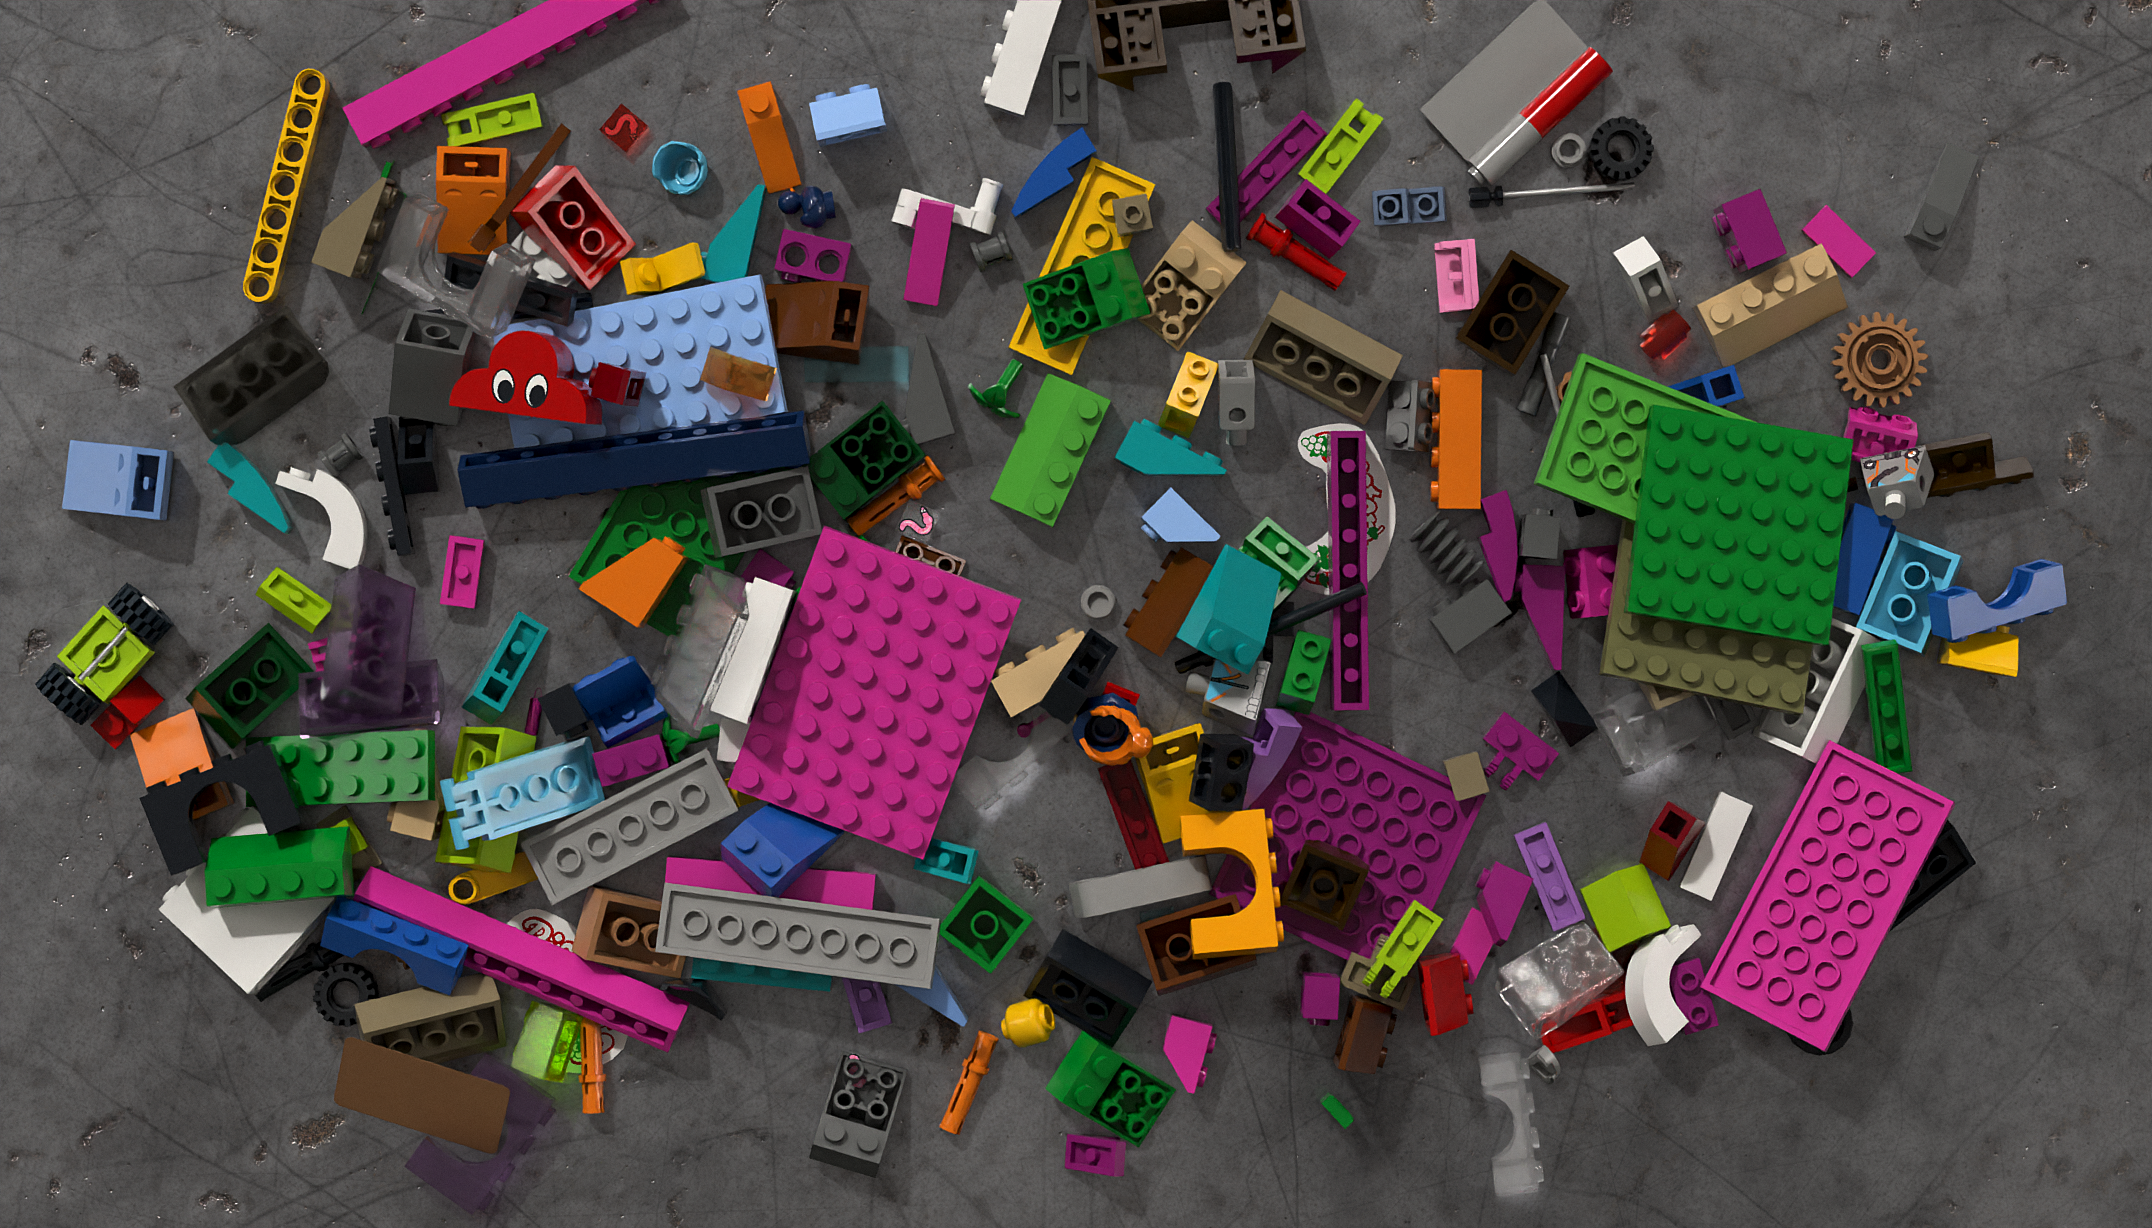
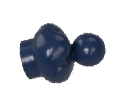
[778,185,836,229]

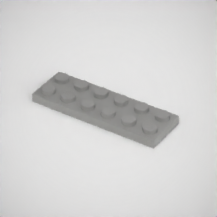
[520,748,739,905]

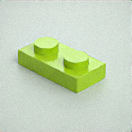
[255,567,334,634]

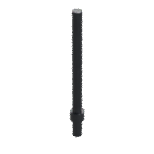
[1175,582,1367,674]

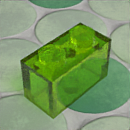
[510,1001,583,1083]

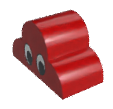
[449,331,603,425]

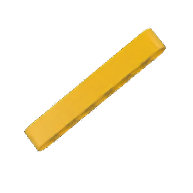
[243,68,330,304]

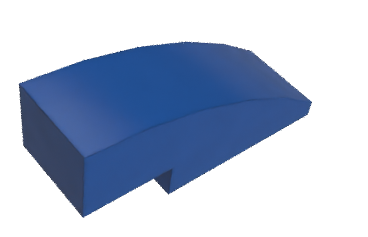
[1011,127,1097,219]

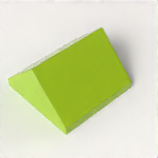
[1579,864,1671,954]

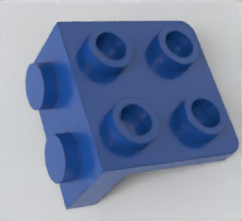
[573,656,669,749]

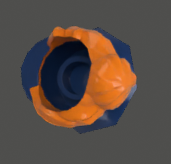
[1072,693,1153,766]

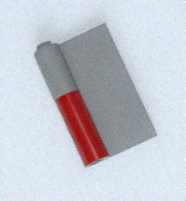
[1419,0,1613,186]

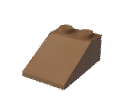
[571,885,686,979]

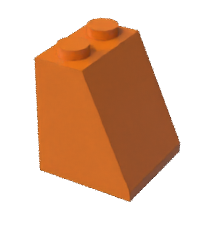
[579,536,689,628]

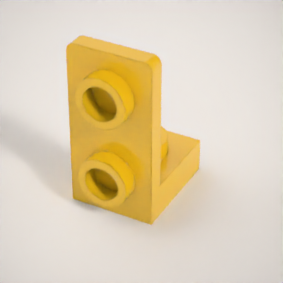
[620,242,705,295]
[1158,352,1218,438]

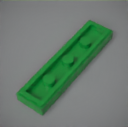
[1861,639,1913,774]

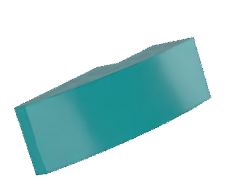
[207,439,293,534]

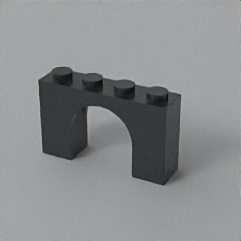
[139,740,306,876]

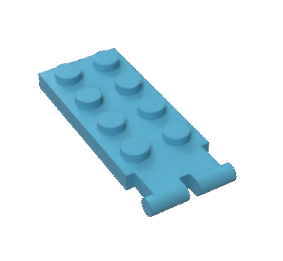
[439,736,605,850]

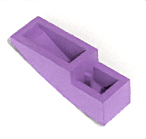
[1242,708,1302,811]

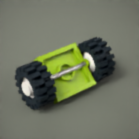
[35,583,174,725]

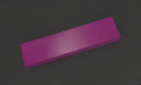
[1205,110,1327,224]

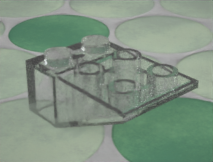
[1495,920,1624,1041]

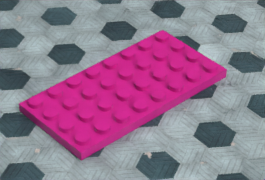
[1700,740,1956,1052]

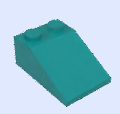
[1176,544,1281,675]

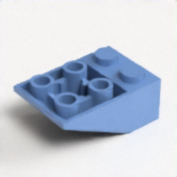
[62,440,174,521]

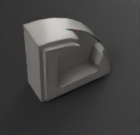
[1525,1045,1561,1085]

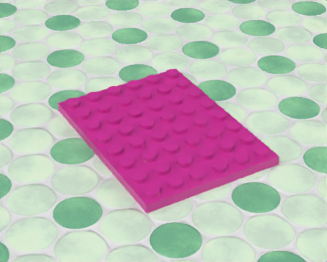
[727,526,1021,859]

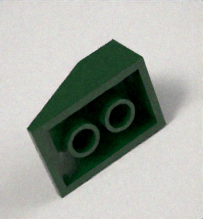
[185,622,316,749]

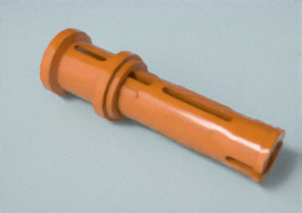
[846,454,946,537]

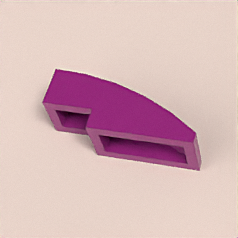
[1477,490,1518,602]

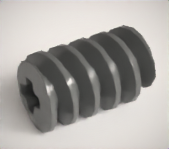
[1410,509,1485,586]

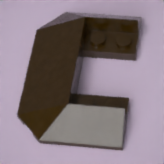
[1087,0,1306,92]

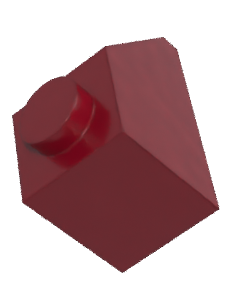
[589,362,646,407]

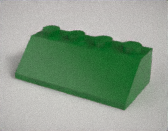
[205,826,354,908]

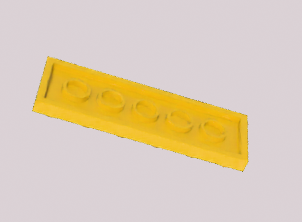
[1008,157,1156,376]

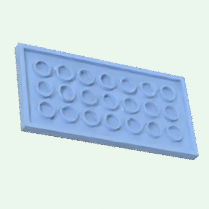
[492,274,788,448]

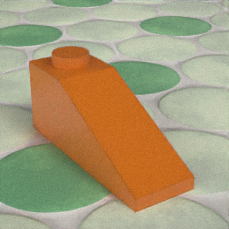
[737,81,802,194]

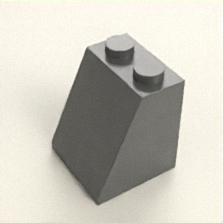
[388,308,477,426]

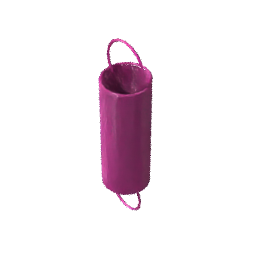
[524,688,542,736]

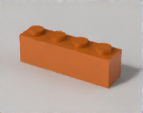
[1430,369,1482,510]

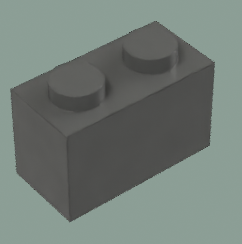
[1428,578,1511,653]

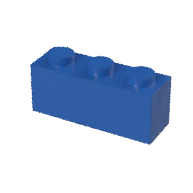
[1833,503,1896,615]

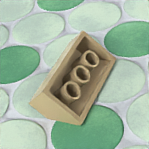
[1692,243,1848,368]

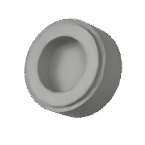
[1081,585,1115,620]

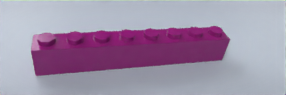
[1327,431,1369,711]

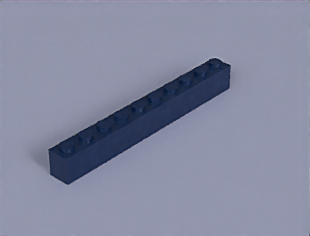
[457,411,811,509]

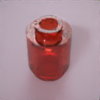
[1639,309,1691,361]

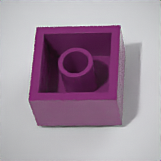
[1711,189,1787,274]

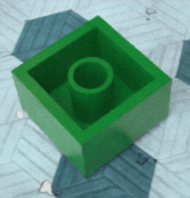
[939,875,1034,974]

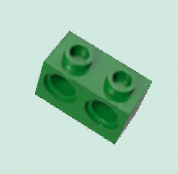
[1275,629,1331,715]

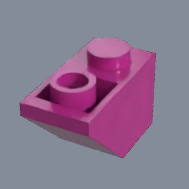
[1162,1014,1217,1094]

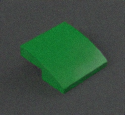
[1238,517,1320,615]

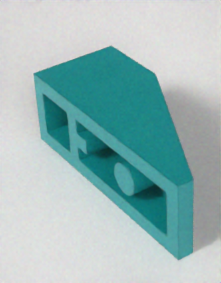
[701,184,767,283]
[461,611,549,725]

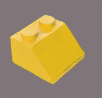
[1937,625,2018,677]

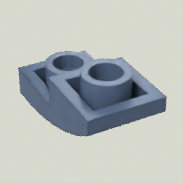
[1372,186,1447,226]

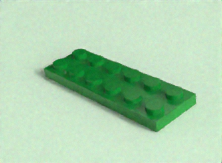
[246,730,435,807]

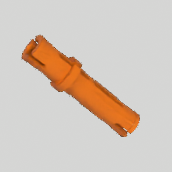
[578,1015,606,1114]
[939,1030,999,1135]

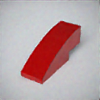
[1535,989,1634,1053]

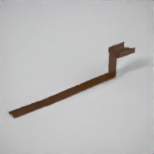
[468,123,571,253]

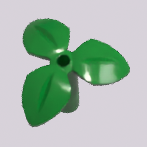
[968,359,1024,418]
[662,712,720,764]

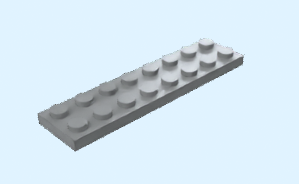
[655,883,941,989]

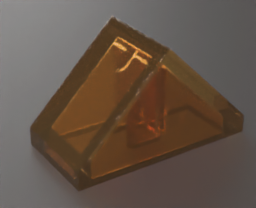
[700,347,777,401]

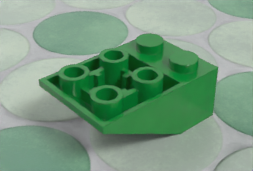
[1023,248,1151,350]
[1045,1030,1176,1147]

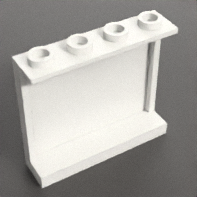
[159,806,337,995]

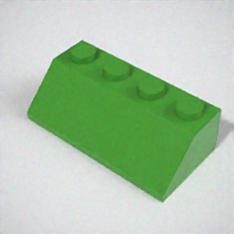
[990,373,1111,528]

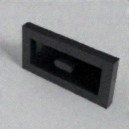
[1531,671,1599,747]

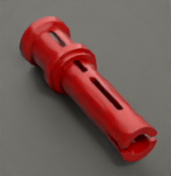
[1246,212,1347,291]

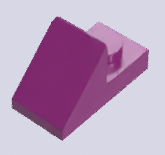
[1065,1134,1126,1177]

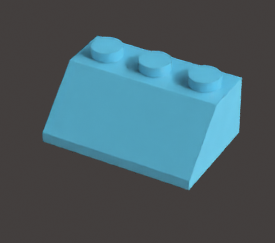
[1856,531,1964,657]

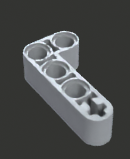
[1068,855,1213,918]

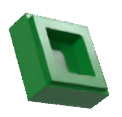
[1320,1092,1354,1129]

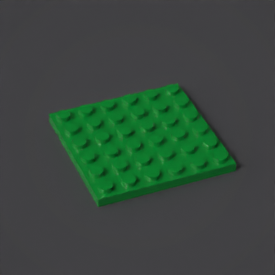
[1624,405,1853,646]

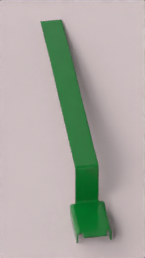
[361,160,407,314]

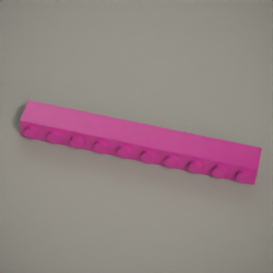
[342,0,661,149]
[353,866,690,1053]

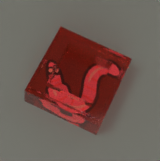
[599,103,649,153]

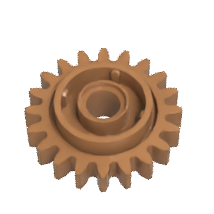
[1830,312,1928,408]

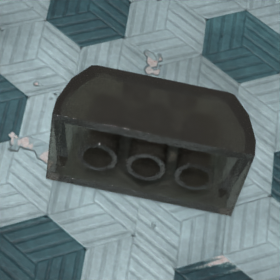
[173,305,329,446]

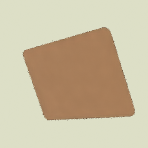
[334,1037,510,1154]

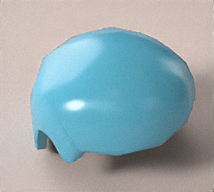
[652,141,708,195]

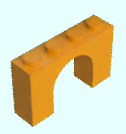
[1180,809,1284,959]

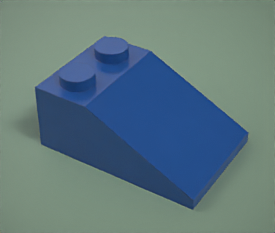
[721,803,844,897]

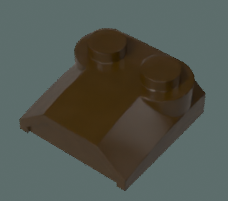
[1280,839,1370,931]

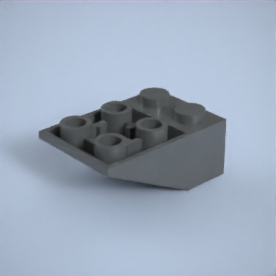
[809,1050,908,1178]

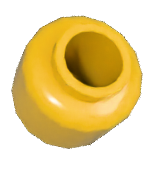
[1001,999,1055,1048]

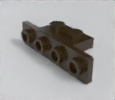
[1921,432,2034,498]

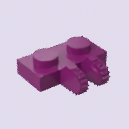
[1482,711,1559,791]

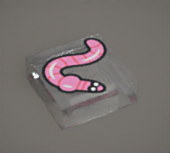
[895,499,941,545]
[836,1049,881,1097]

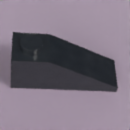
[1039,628,1119,725]

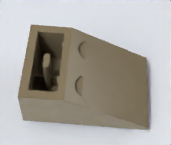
[311,177,399,279]

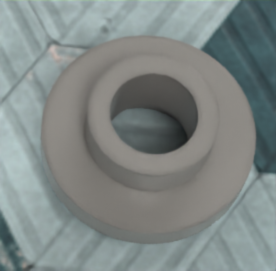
[1551,133,1586,168]

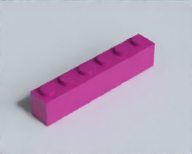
[665,856,877,910]

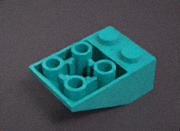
[1114,418,1227,477]

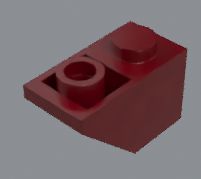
[1639,801,1706,881]

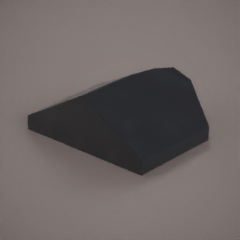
[660,978,728,1021]

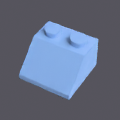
[809,84,887,147]
[1141,487,1221,543]

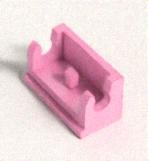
[1434,239,1479,313]

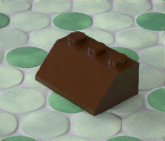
[1123,547,1214,658]
[1136,894,1257,996]

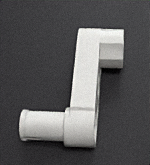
[891,178,1003,235]

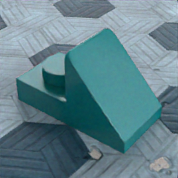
[913,837,979,885]

